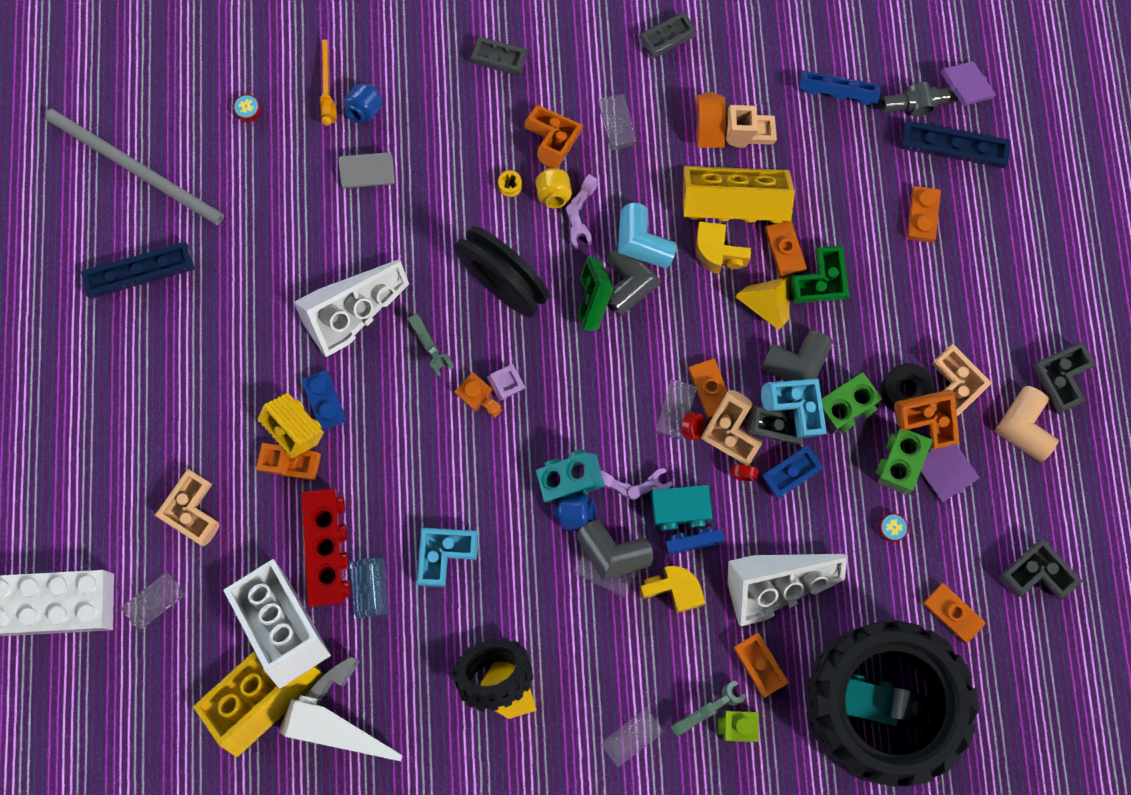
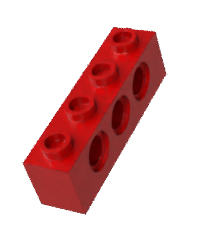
[301,489,351,608]

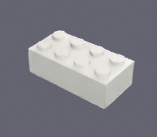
[224,559,331,689]
[0,570,114,636]

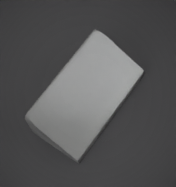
[338,152,395,189]

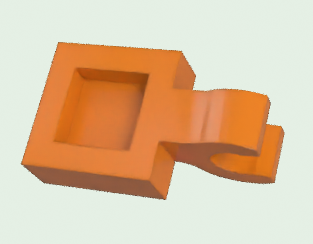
[454,372,502,418]

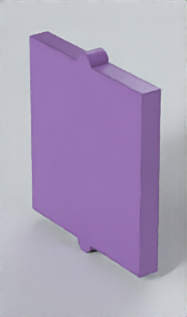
[940,61,996,106]
[920,444,980,503]

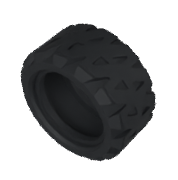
[805,621,978,787]

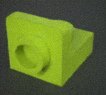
[717,711,759,742]

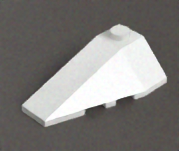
[294,260,409,357]
[727,554,847,626]
[279,695,402,761]

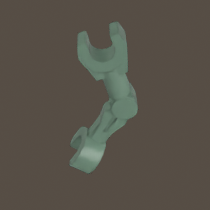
[408,313,454,376]
[671,681,746,737]

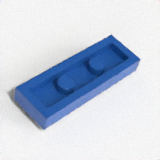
[800,70,880,104]

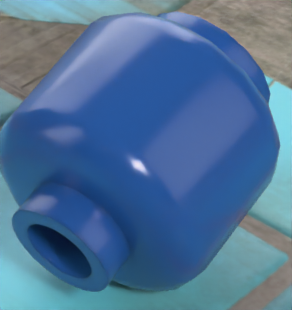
[343,84,382,123]
[554,493,597,531]

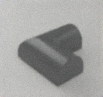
[606,246,662,317]
[761,330,833,381]
[1032,341,1096,414]
[744,406,802,445]
[576,520,653,581]
[999,538,1083,600]

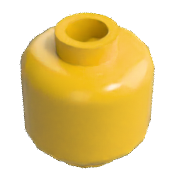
[536,168,572,209]

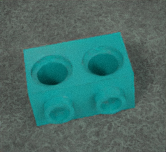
[536,450,605,503]

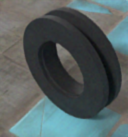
[454,226,550,317]

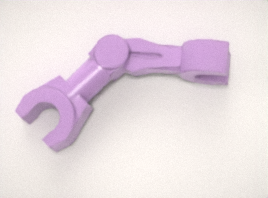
[566,174,598,249]
[601,468,673,500]

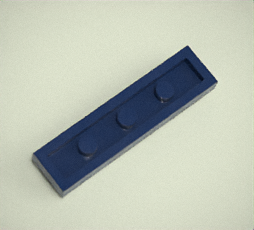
[900,121,1011,169]
[81,242,195,299]

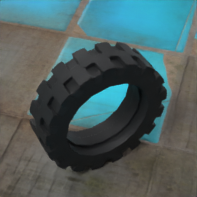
[453,637,533,711]

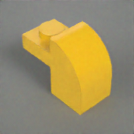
[695,222,751,274]
[639,566,706,614]

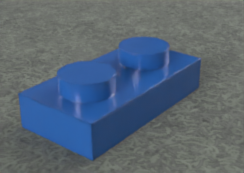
[302,370,348,431]
[761,445,824,500]
[664,527,724,556]

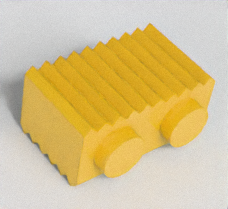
[258,392,324,458]

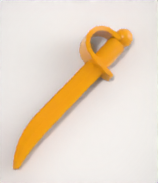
[320,39,337,126]

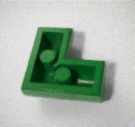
[790,246,850,304]
[577,256,614,331]

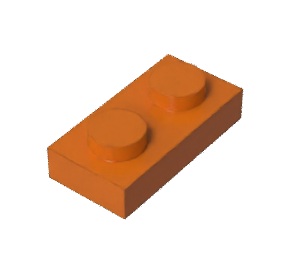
[907,186,941,243]
[733,633,789,698]

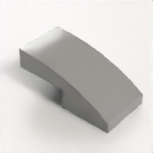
[306,657,360,705]

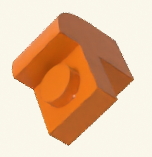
[695,92,726,148]

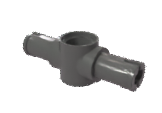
[880,82,959,117]

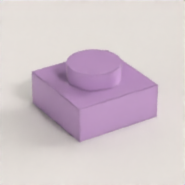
[487,364,526,402]

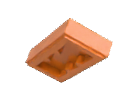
[765,220,807,278]
[688,358,728,419]
[922,583,986,644]

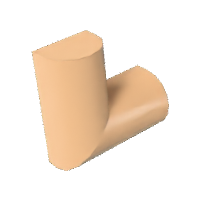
[931,344,992,417]
[994,386,1059,463]
[700,390,763,466]
[155,469,219,546]

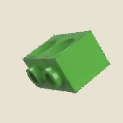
[822,372,882,434]
[875,428,933,496]

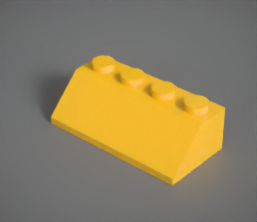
[683,166,795,223]
[193,651,324,757]

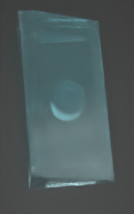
[350,558,389,618]

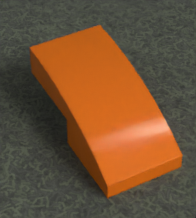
[256,443,321,481]

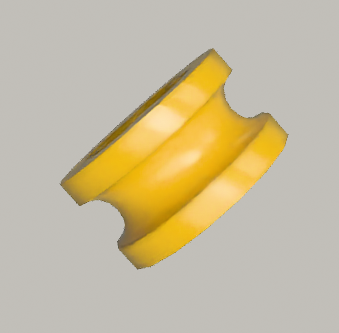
[498,170,522,198]

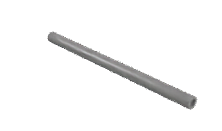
[45,109,224,225]

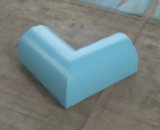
[618,203,676,269]
[761,379,827,438]
[417,528,478,588]

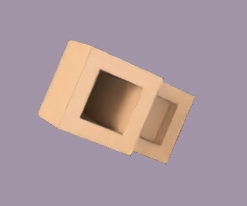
[726,105,777,148]

